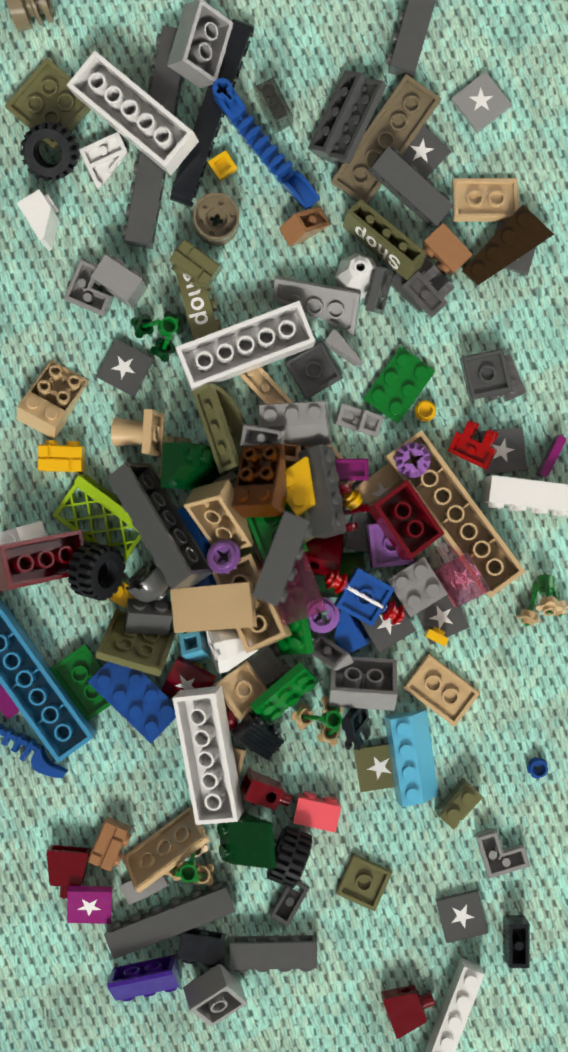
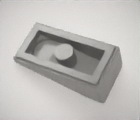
[324,328,363,368]

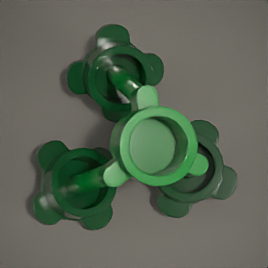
[131,311,185,362]

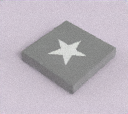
[451,71,512,134]

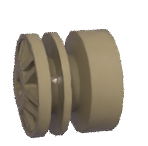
[6,0,54,33]
[193,192,239,246]

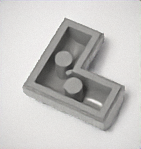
[64,259,113,317]
[240,424,286,446]
[475,828,530,879]

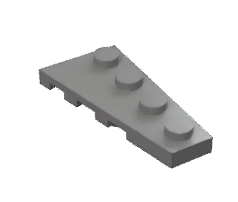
[273,276,361,335]

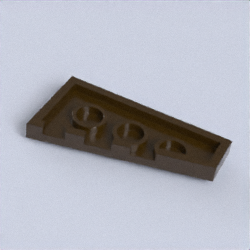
[461,204,554,286]

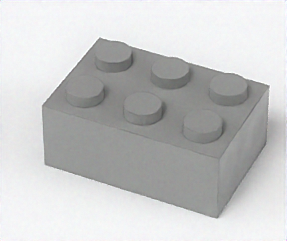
[167,0,233,88]
[329,657,398,711]

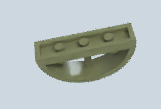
[192,383,246,474]

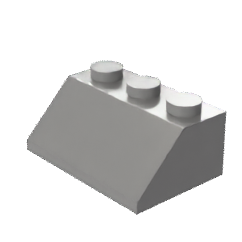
[259,400,331,446]

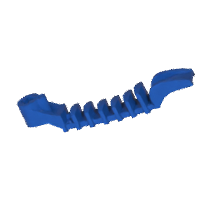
[212,78,320,211]
[0,723,68,778]

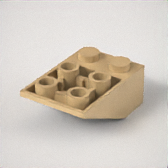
[17,360,89,440]

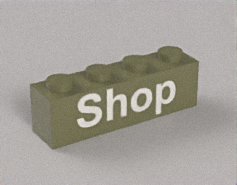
[343,199,427,281]
[176,274,222,340]

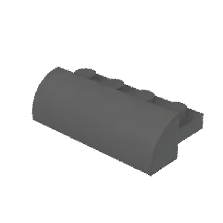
[308,70,387,165]

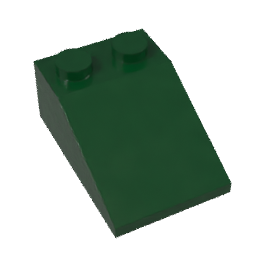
[217,812,276,869]

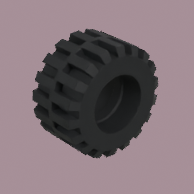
[20,122,80,181]
[67,542,125,601]
[267,826,312,888]

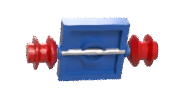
[324,567,405,627]

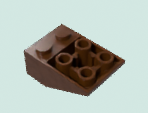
[231,443,287,518]

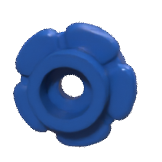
[527,757,548,779]

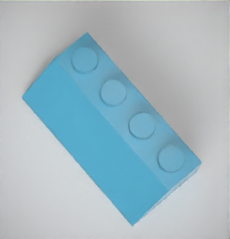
[384,709,439,807]

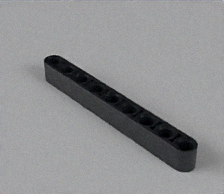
[170,19,254,207]

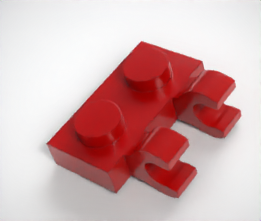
[448,420,499,470]

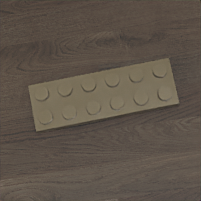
[331,74,442,204]

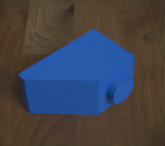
[334,610,370,654]

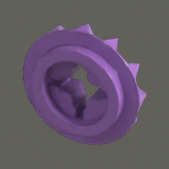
[395,442,431,478]
[207,539,241,575]
[306,598,340,633]

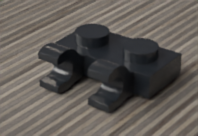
[342,708,371,750]

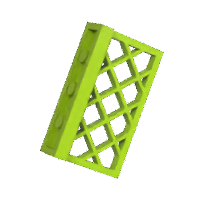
[52,473,142,564]

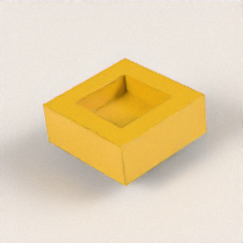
[208,150,238,182]
[423,626,449,646]

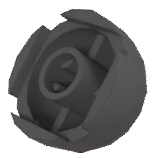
[126,560,169,602]

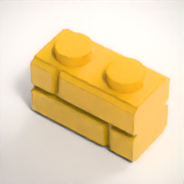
[38,440,86,473]

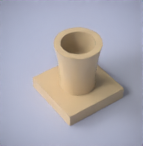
[111,409,165,457]

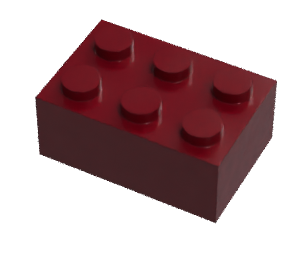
[366,480,445,560]

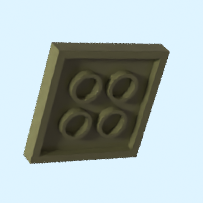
[5,58,91,151]
[95,610,176,676]

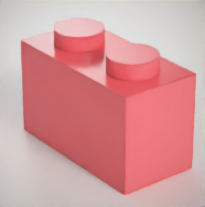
[293,791,341,833]

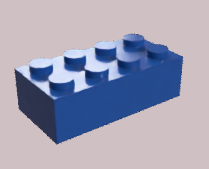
[87,661,176,743]

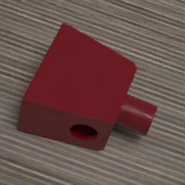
[302,533,344,576]
[240,769,292,810]
[46,845,92,899]
[381,985,436,1039]

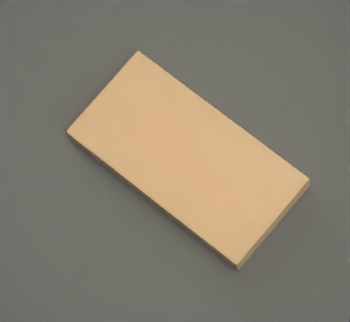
[170,582,257,633]
[122,806,210,893]

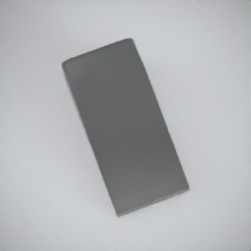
[268,882,310,927]

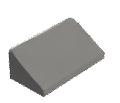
[311,634,354,671]

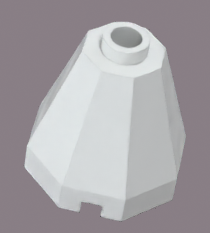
[335,253,377,300]
[206,629,258,674]

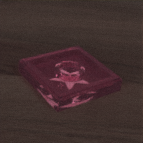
[433,552,490,608]

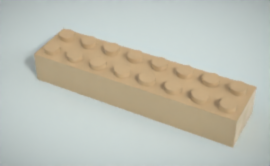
[384,430,526,598]

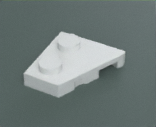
[79,132,128,190]

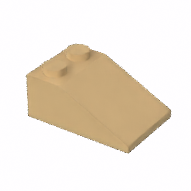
[184,479,254,554]

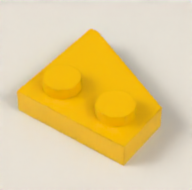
[286,456,315,516]

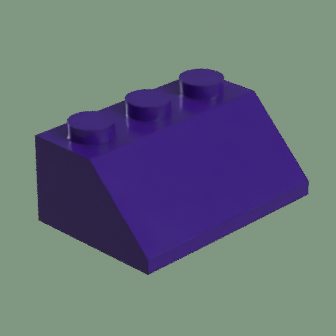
[107,954,182,1002]

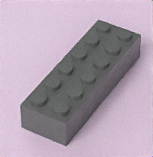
[107,462,214,589]

